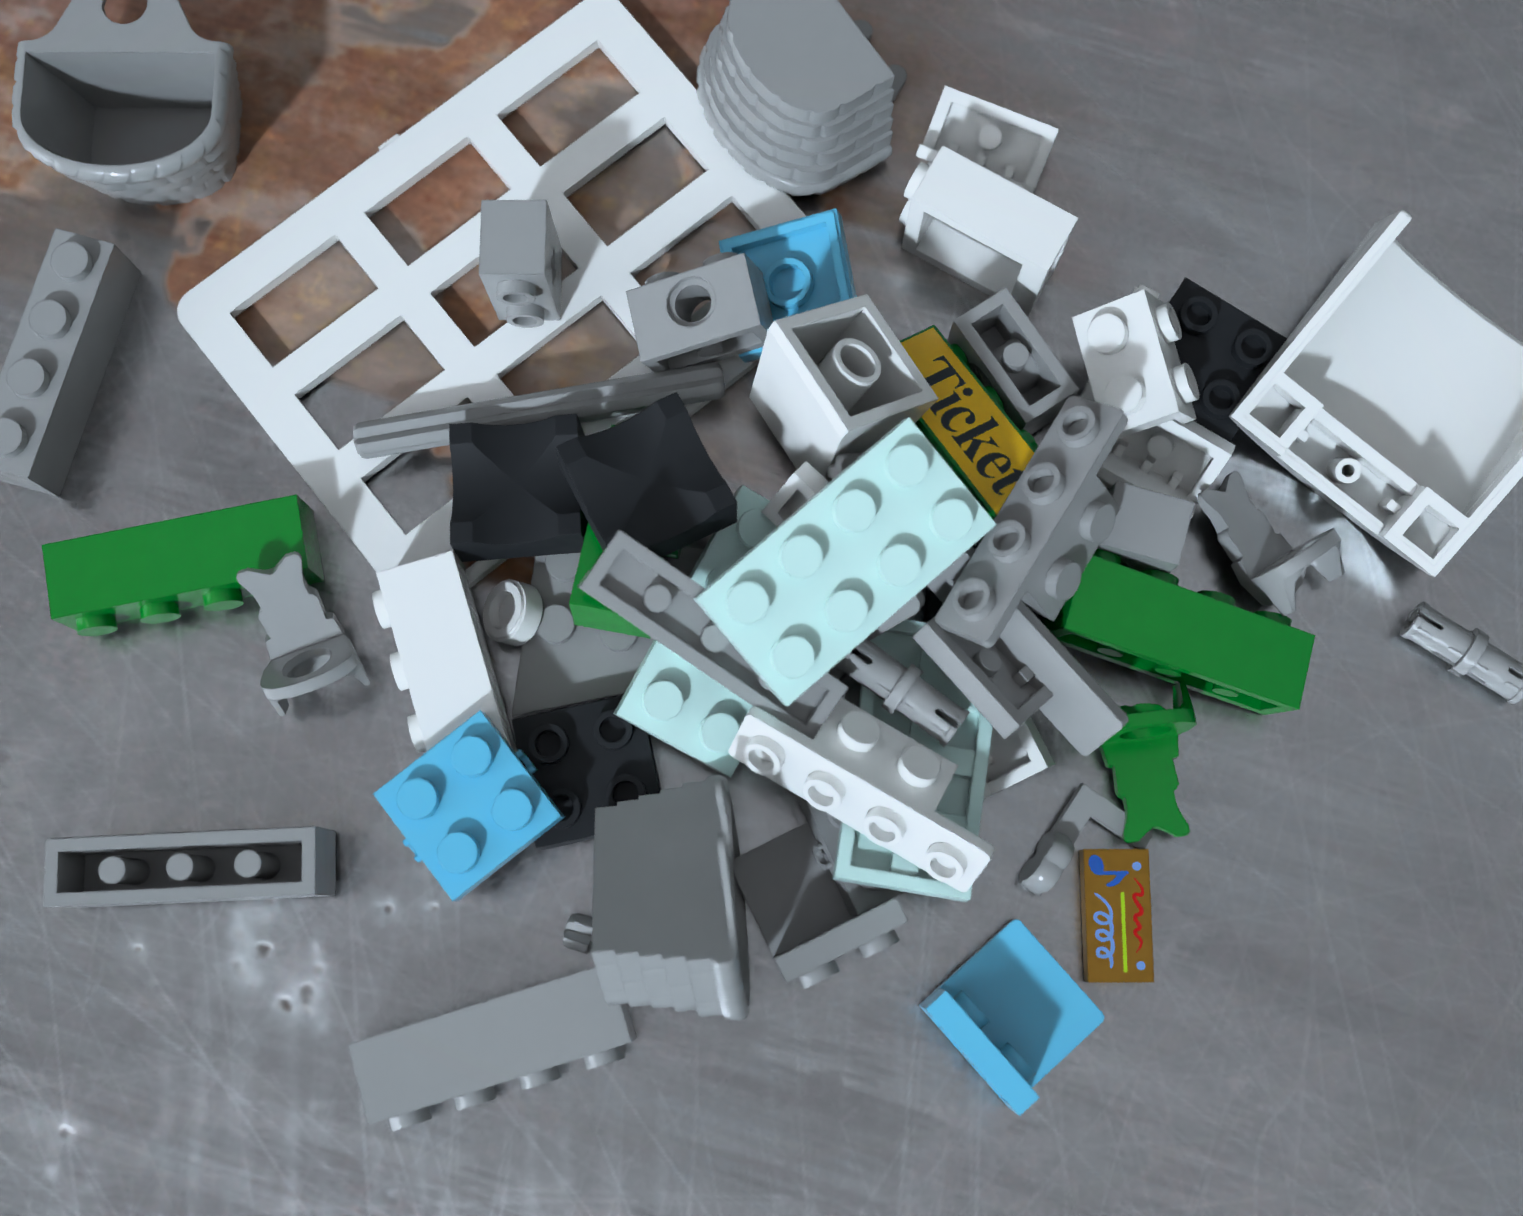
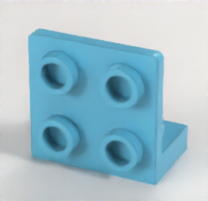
[919,919,1104,1116]

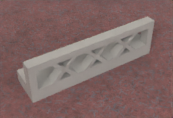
[577,530,848,739]

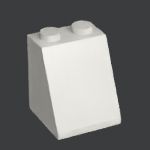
[749,294,939,482]

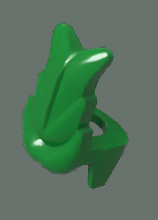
[1099,681,1197,843]

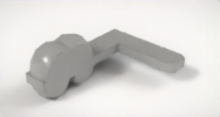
[1018,783,1153,897]

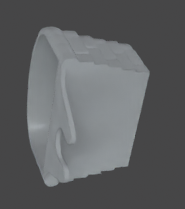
[12,0,242,206]
[696,0,907,196]
[591,774,750,1021]

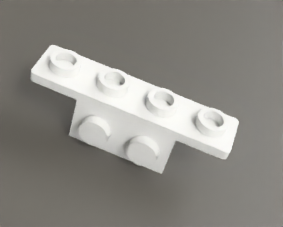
[729,697,994,892]

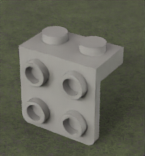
[734,822,908,989]

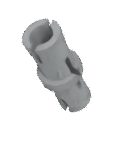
[1399,601,1523,704]
[835,638,970,747]

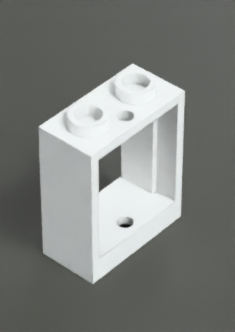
[899,146,1078,316]

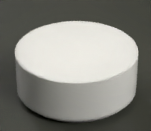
[483,579,543,646]

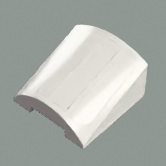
[1229,208,1523,577]

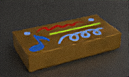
[1079,849,1154,983]

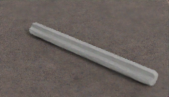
[353,362,725,459]

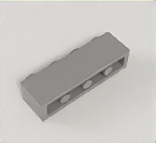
[0,228,142,497]
[43,826,336,908]
[348,967,637,1131]

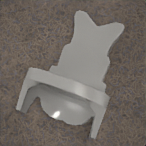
[1198,471,1345,616]
[236,551,370,717]

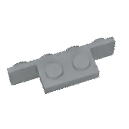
[935,396,1128,648]
[913,546,1129,756]

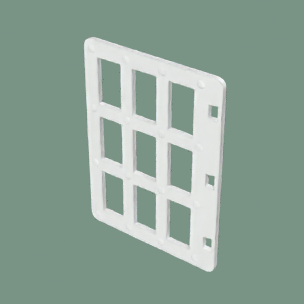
[177,0,806,588]

